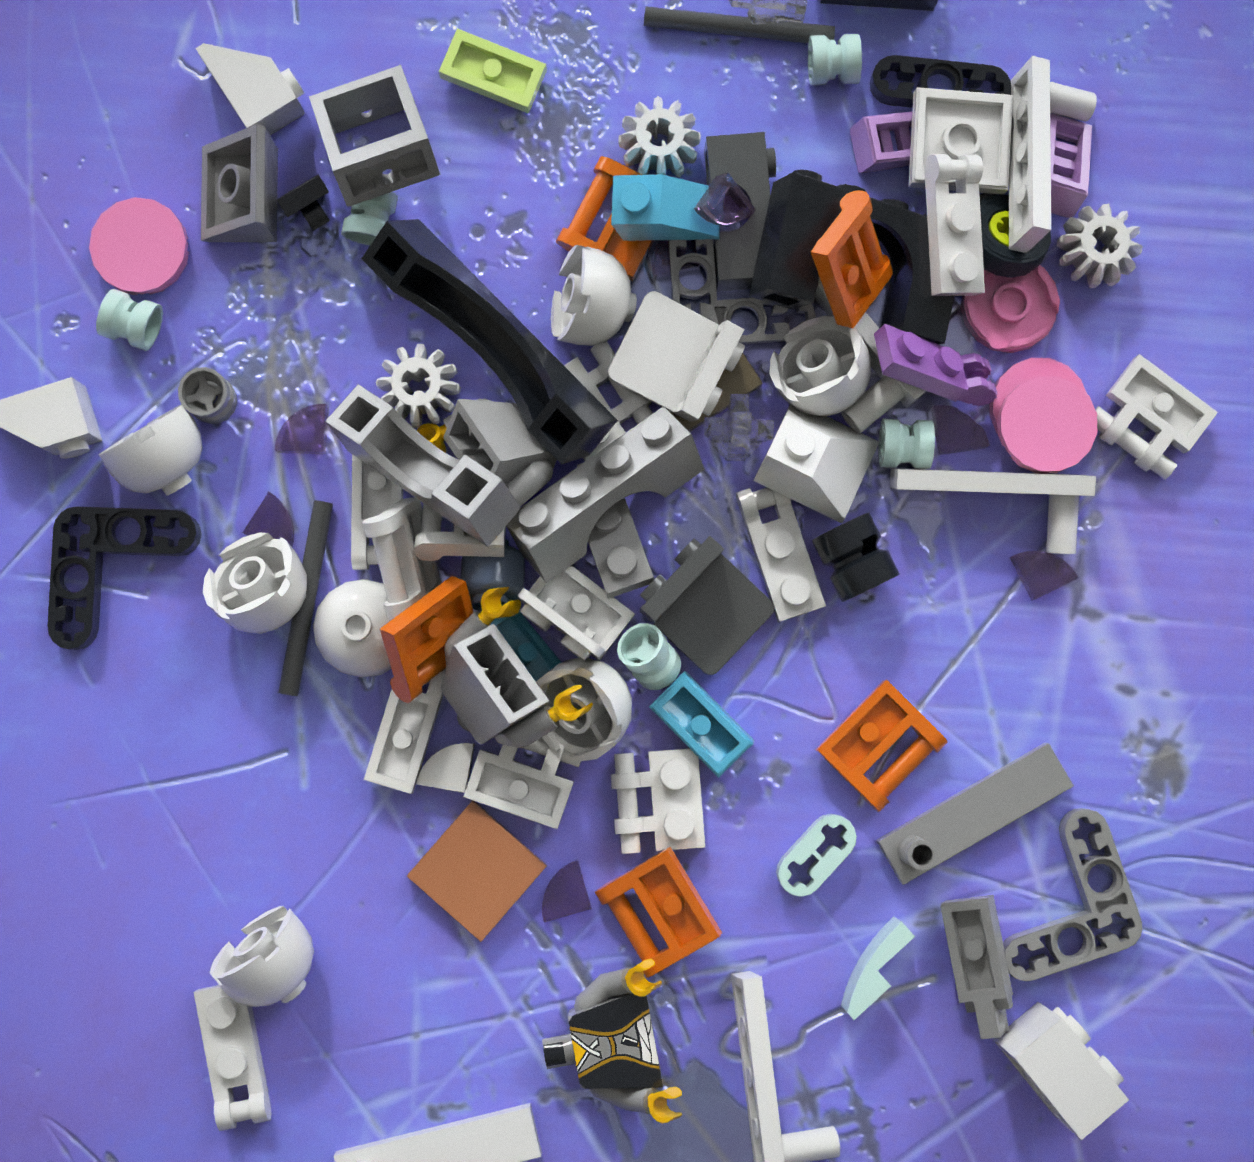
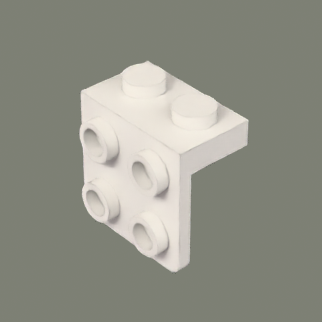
[607,291,745,422]
[517,565,635,661]

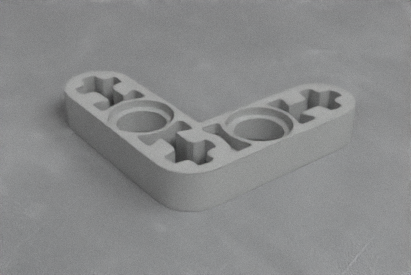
[668,239,816,344]
[1003,808,1143,981]

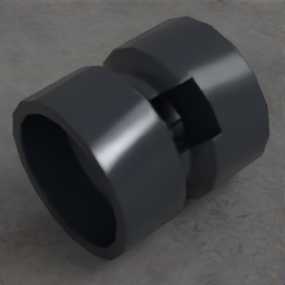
[812,513,900,602]

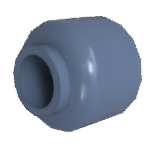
[460,539,525,611]

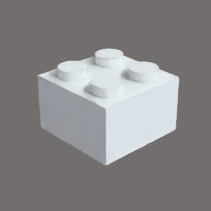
[993,1002,1129,1140]

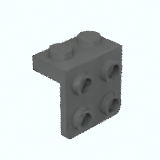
[640,536,774,675]

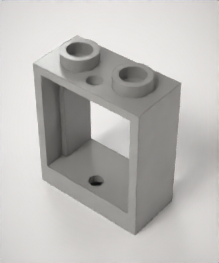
[309,65,441,207]

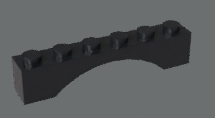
[361,219,618,464]

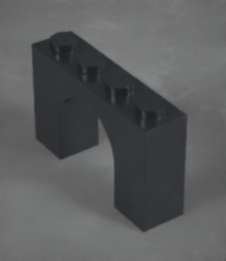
[749,170,955,345]

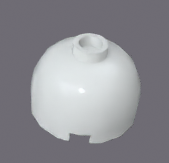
[550,245,637,346]
[769,316,871,417]
[99,404,202,496]
[203,532,307,634]
[313,579,391,677]
[536,658,632,761]
[210,906,314,1007]

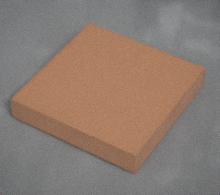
[407,800,547,942]

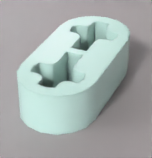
[776,814,857,897]

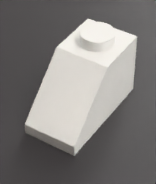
[195,43,305,136]
[0,377,103,459]

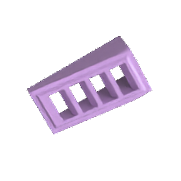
[850,112,912,173]
[1050,113,1092,218]

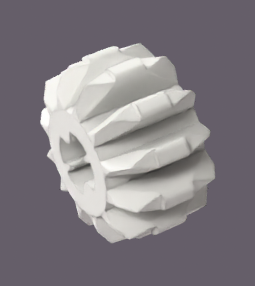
[618,96,701,178]
[1056,203,1143,288]
[376,344,461,428]

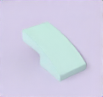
[841,916,915,1020]

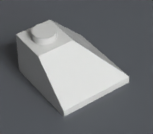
[753,405,879,523]

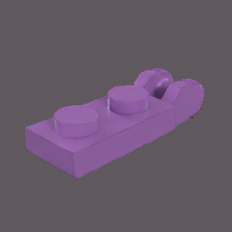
[874,324,998,407]

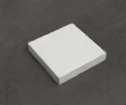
[908,87,1013,195]

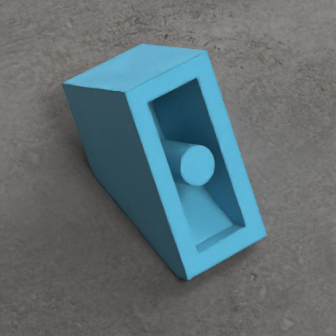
[611,174,721,241]

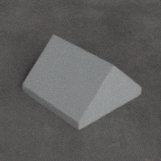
[201,124,278,242]

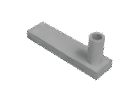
[876,743,1074,885]

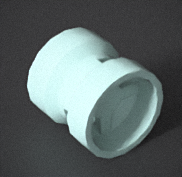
[808,34,862,86]
[341,192,398,246]
[96,289,163,351]
[878,418,935,469]
[617,623,682,690]

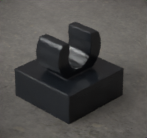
[276,175,330,231]

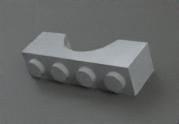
[325,384,521,547]
[506,406,704,583]

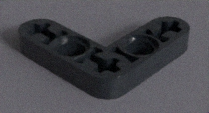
[870,55,1011,201]
[47,507,201,650]

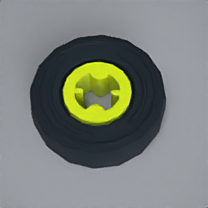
[980,194,1051,278]

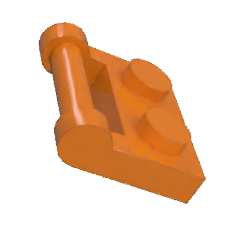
[556,156,654,281]
[811,190,893,328]
[380,576,474,703]
[815,680,948,812]
[595,847,722,978]

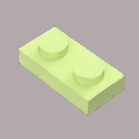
[439,28,547,114]

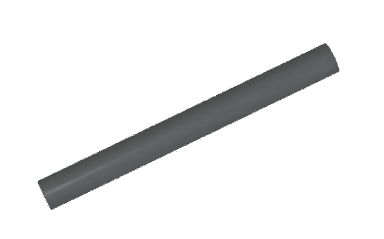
[643,6,835,43]
[278,500,333,696]

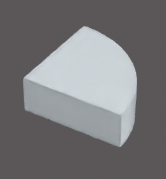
[416,743,475,793]

